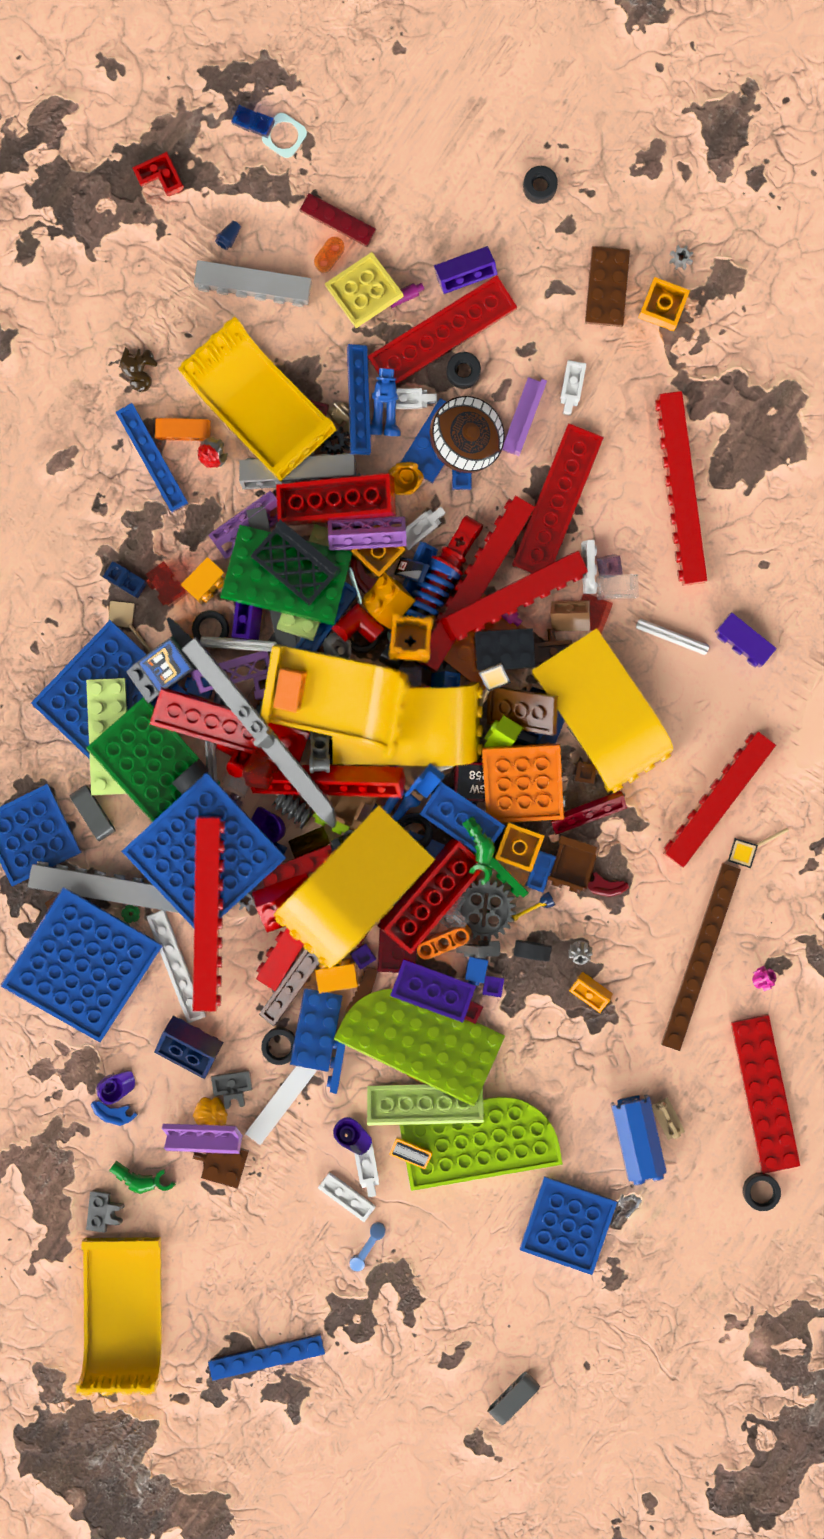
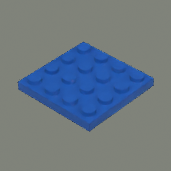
[0,784,82,887]
[519,1176,617,1275]

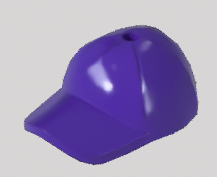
[251,806,286,843]
[96,1071,135,1105]
[333,1117,372,1155]

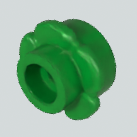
[121,904,140,923]

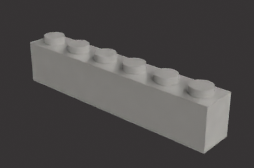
[194,260,312,307]
[239,453,356,489]

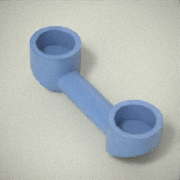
[349,1222,385,1271]

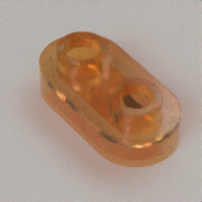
[314,237,344,273]

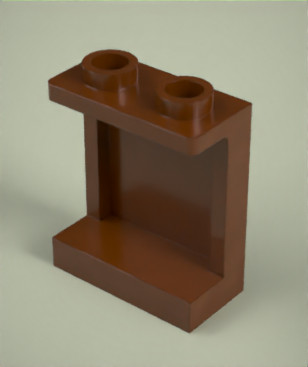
[547,836,600,894]

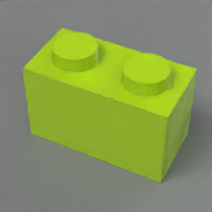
[483,715,523,747]

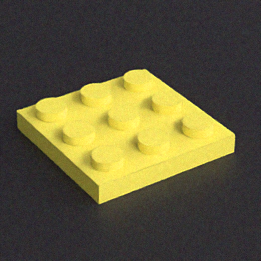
[325,252,404,328]

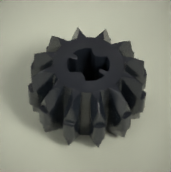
[321,426,350,455]

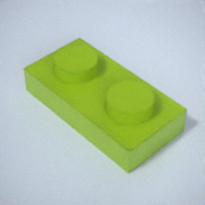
[312,812,350,835]

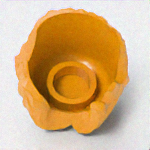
[388,462,424,495]
[193,1097,228,1126]

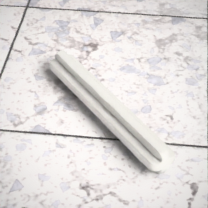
[636,619,709,655]
[200,636,277,652]

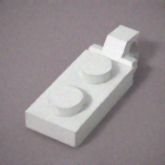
[560,360,587,416]
[384,388,437,410]
[405,507,446,551]
[581,540,598,594]
[354,1143,379,1197]

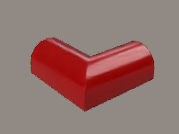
[132,152,184,196]
[332,603,385,644]
[216,744,256,778]

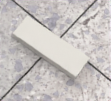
[318,1172,376,1222]

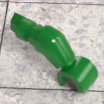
[462,817,495,885]
[109,1160,177,1194]

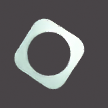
[262,113,307,158]
[348,567,362,606]

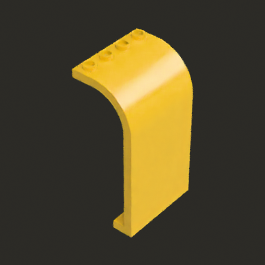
[177,316,337,482]
[532,628,673,794]
[261,644,409,758]
[332,682,483,766]
[274,806,435,968]
[76,1237,162,1396]

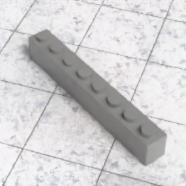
[28,861,179,913]

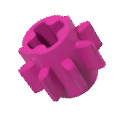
[752,966,776,991]

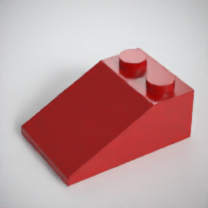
[252,873,309,933]

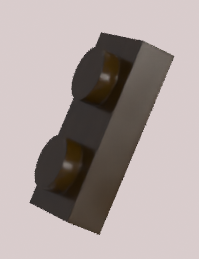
[288,826,330,859]

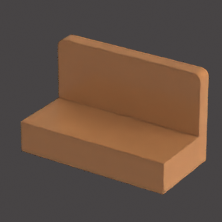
[551,601,590,631]

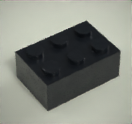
[474,628,535,672]

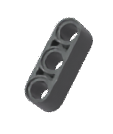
[70,785,116,842]
[487,1372,540,1426]

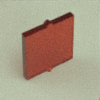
[580,594,613,634]

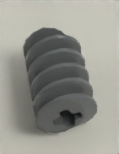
[271,794,313,829]

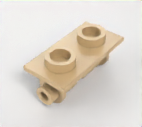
[329,401,350,435]
[652,1097,685,1140]

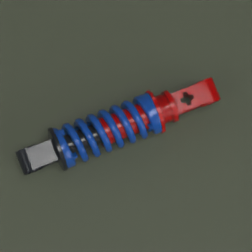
[379,515,483,670]

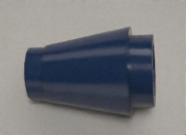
[215,221,241,250]

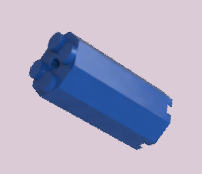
[610,1095,667,1185]

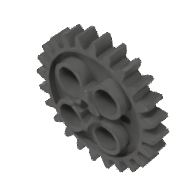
[454,878,516,941]

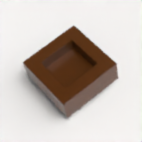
[574,762,596,784]

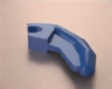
[91,1101,138,1126]

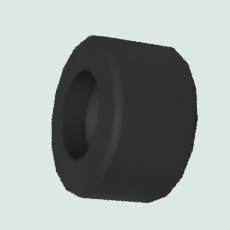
[523,166,558,204]
[446,352,481,389]

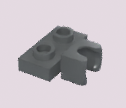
[456,940,500,958]
[211,1070,252,1109]
[86,1190,124,1233]

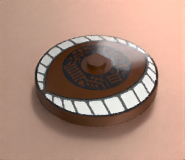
[430,396,505,473]

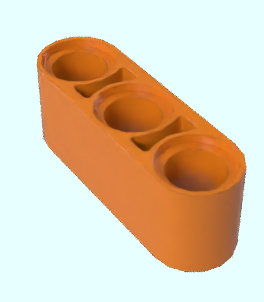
[155,418,211,441]
[417,924,472,959]

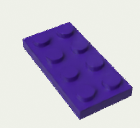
[390,960,476,1022]

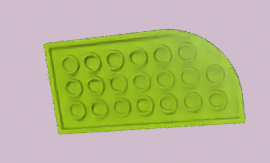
[334,989,505,1106]
[400,1097,563,1191]

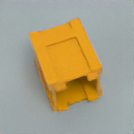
[389,614,433,663]

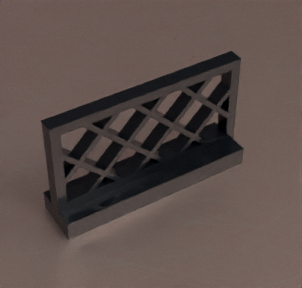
[251,520,341,606]

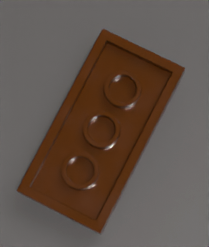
[585,246,630,327]
[487,687,558,736]

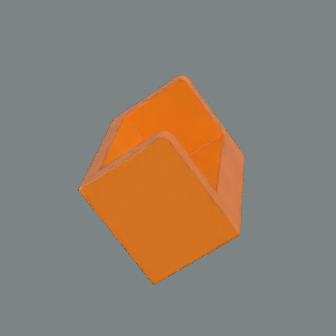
[273,667,307,712]

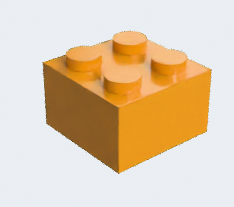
[638,277,690,332]
[351,525,406,578]
[181,557,226,605]
[362,572,416,630]
[494,822,544,872]
[315,958,358,993]

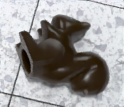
[119,347,158,392]

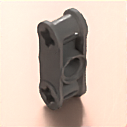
[310,731,330,773]

